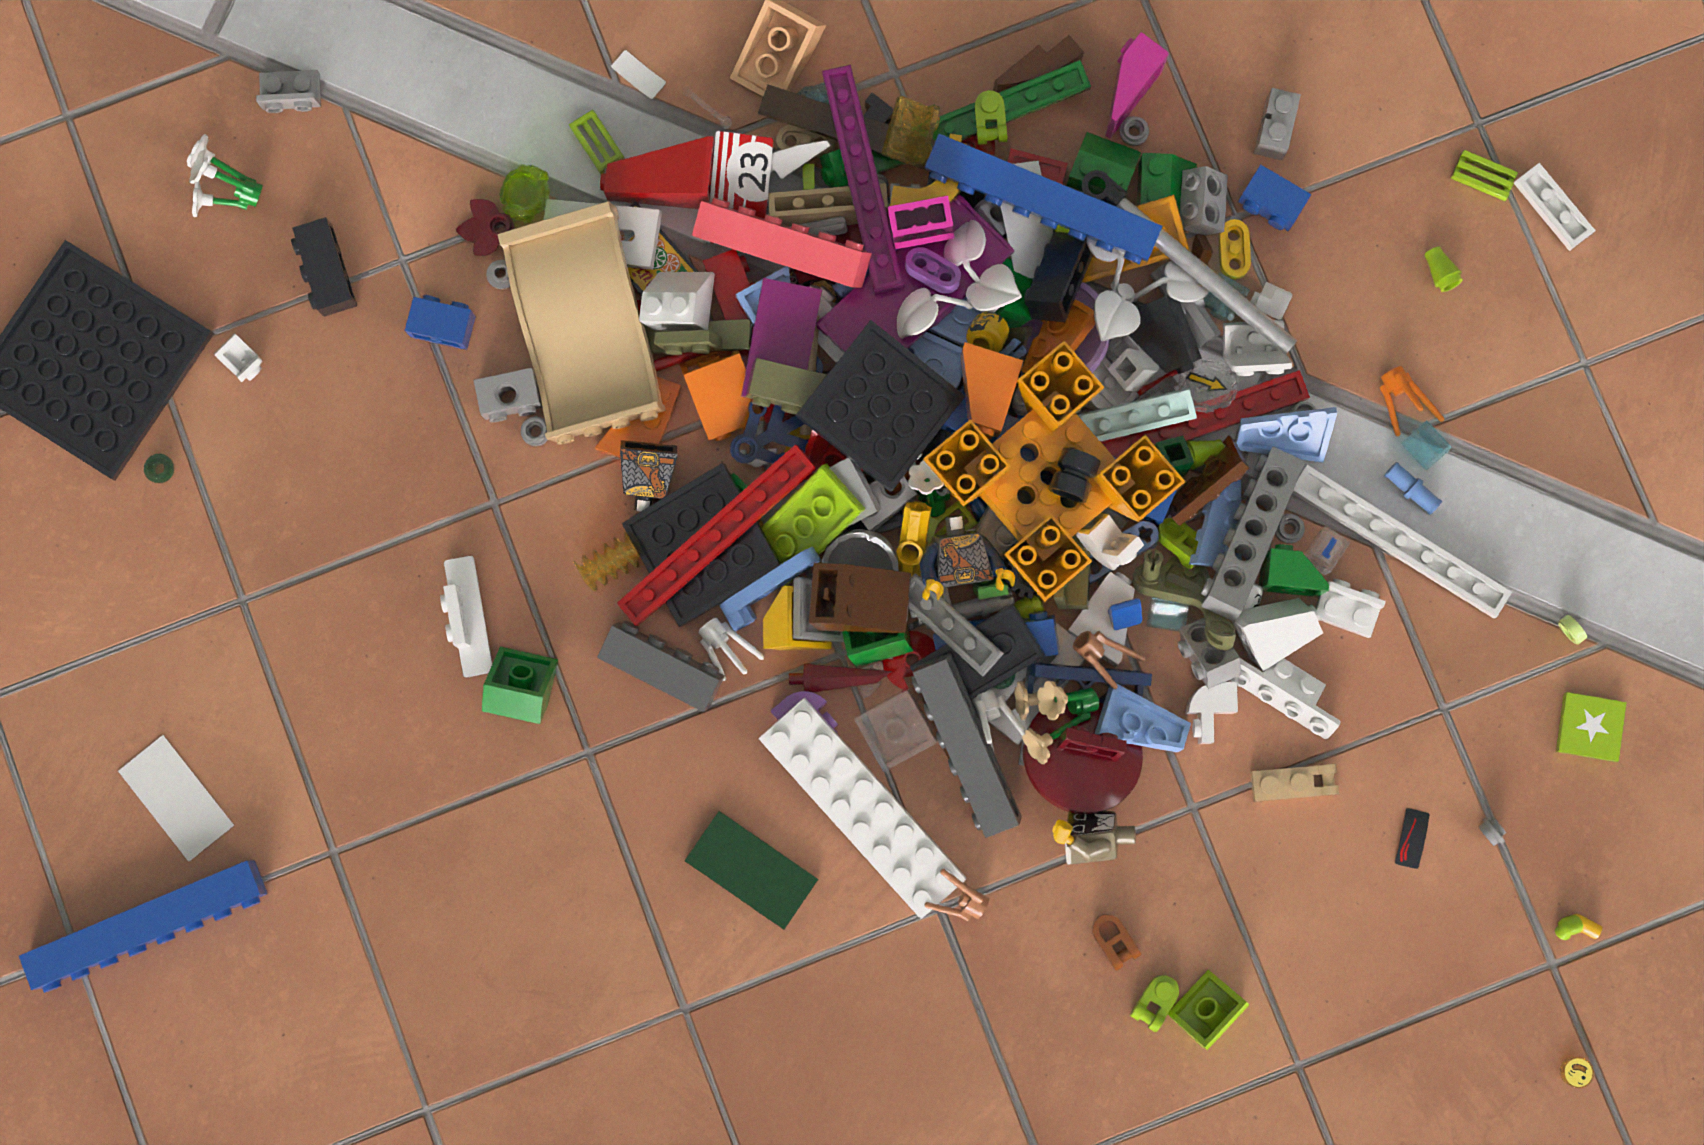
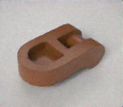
[1092,914,1142,971]

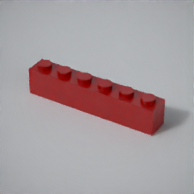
[703,249,796,426]

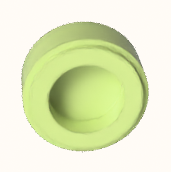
[1558,615,1587,644]

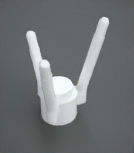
[698,618,764,681]
[972,691,1026,751]

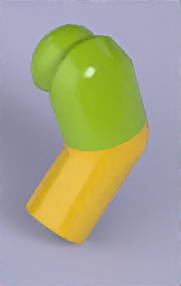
[1555,914,1603,940]

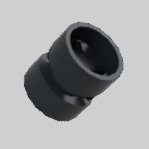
[1048,448,1101,503]

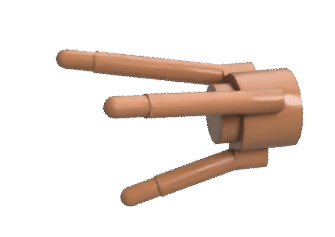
[1073,631,1145,689]
[924,869,989,921]

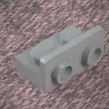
[256,70,321,113]

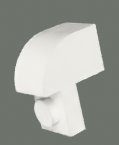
[1106,335,1159,392]
[1075,513,1144,570]
[1185,682,1238,744]

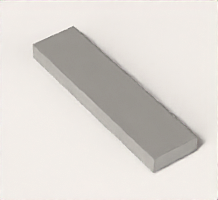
[908,574,1004,676]

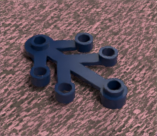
[730,401,809,464]

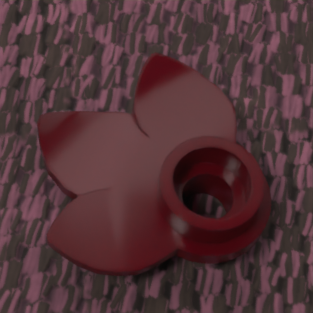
[456,199,515,256]

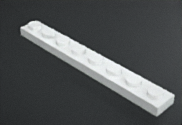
[1292,465,1512,618]

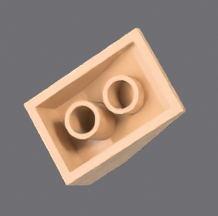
[730,0,826,96]

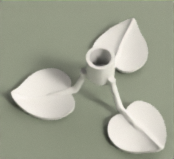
[897,220,1022,339]
[1087,237,1210,342]

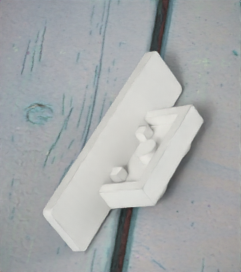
[440,556,493,677]
[1231,658,1341,739]

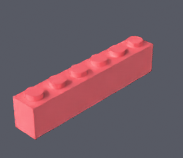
[692,198,872,288]

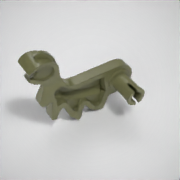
[1132,549,1236,651]

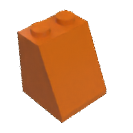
[960,342,1023,440]
[679,350,764,441]

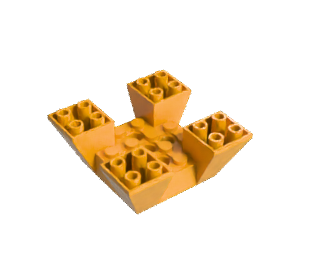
[923,341,1185,602]

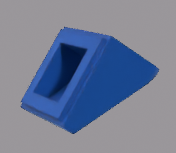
[1107,598,1142,631]

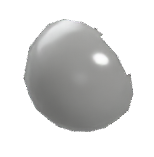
[822,529,899,571]

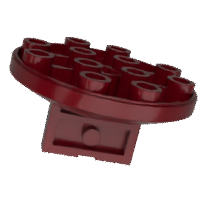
[1022,703,1143,814]

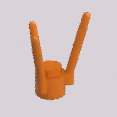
[1379,366,1445,437]

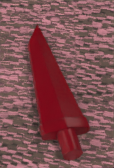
[789,663,893,693]

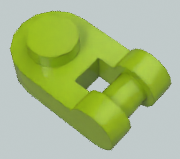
[975,90,1008,145]
[1157,518,1198,569]
[1130,975,1179,1033]

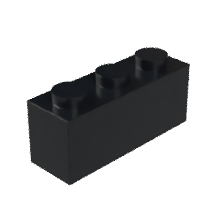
[291,217,357,317]
[1024,232,1093,323]

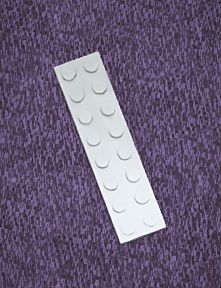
[759,697,966,919]

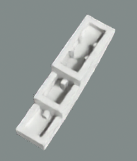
[770,140,832,179]

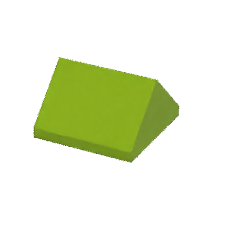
[1168,969,1249,1050]

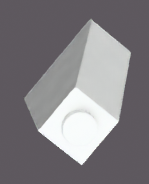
[1068,572,1135,667]
[1232,598,1323,671]

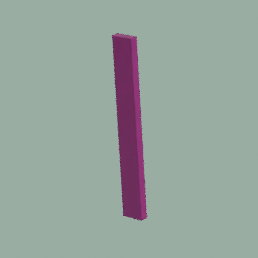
[822,64,904,295]

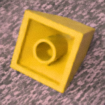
[763,586,832,650]

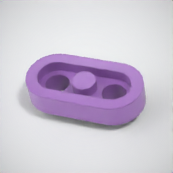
[905,247,961,293]

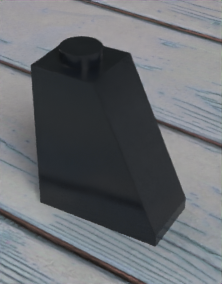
[1129,295,1202,375]

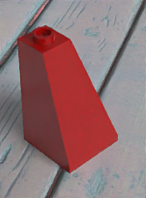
[600,136,715,209]

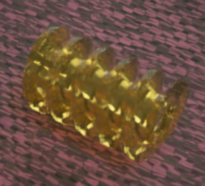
[573,531,640,592]

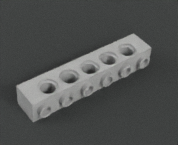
[1201,446,1305,622]

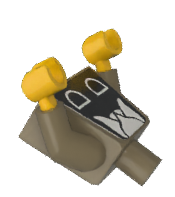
[1052,811,1136,865]

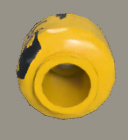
[966,312,1009,353]

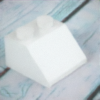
[639,272,715,331]

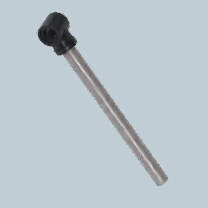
[1082,170,1297,355]

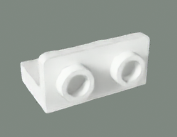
[1315,579,1386,638]

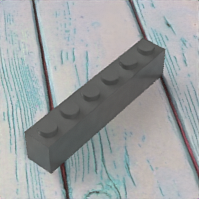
[912,653,1022,838]

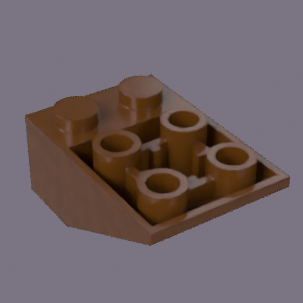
[809,563,911,633]

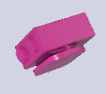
[888,196,955,249]

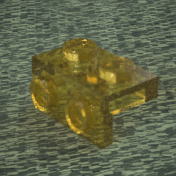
[881,96,940,166]

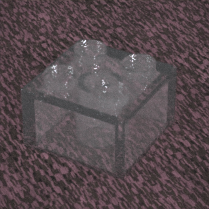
[854,687,937,772]

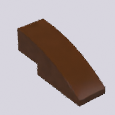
[993,35,1084,93]

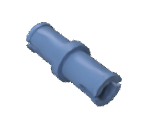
[1384,462,1442,515]

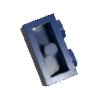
[1238,164,1312,232]
[405,295,476,350]

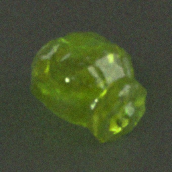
[499,164,551,223]

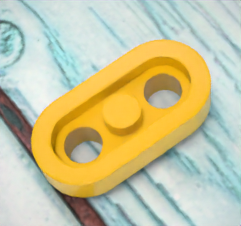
[1218,219,1251,280]

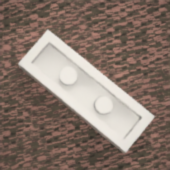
[1514,163,1596,251]

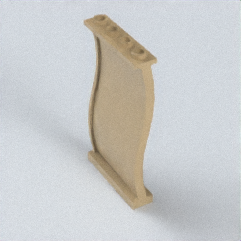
[498,201,666,445]

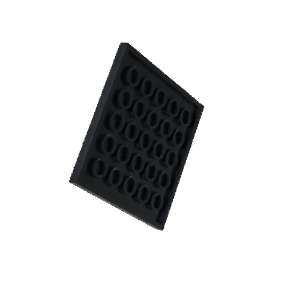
[0,240,214,481]

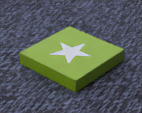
[1556,692,1627,762]

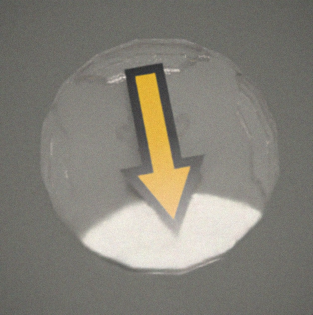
[1178,359,1238,413]

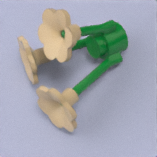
[1014,681,1099,764]

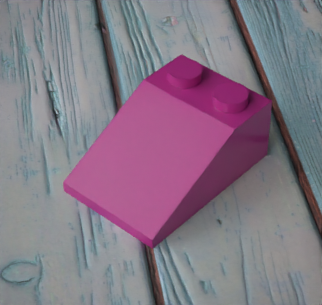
[1105,32,1169,139]

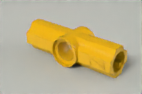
[896,501,932,577]

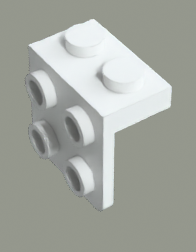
[1223,320,1292,376]

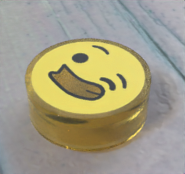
[1560,1056,1594,1088]

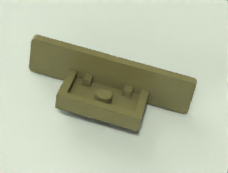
[644,319,753,355]

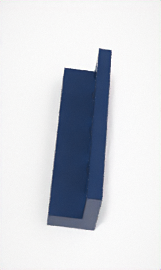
[1025,662,1152,704]

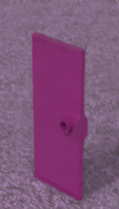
[816,194,1014,353]

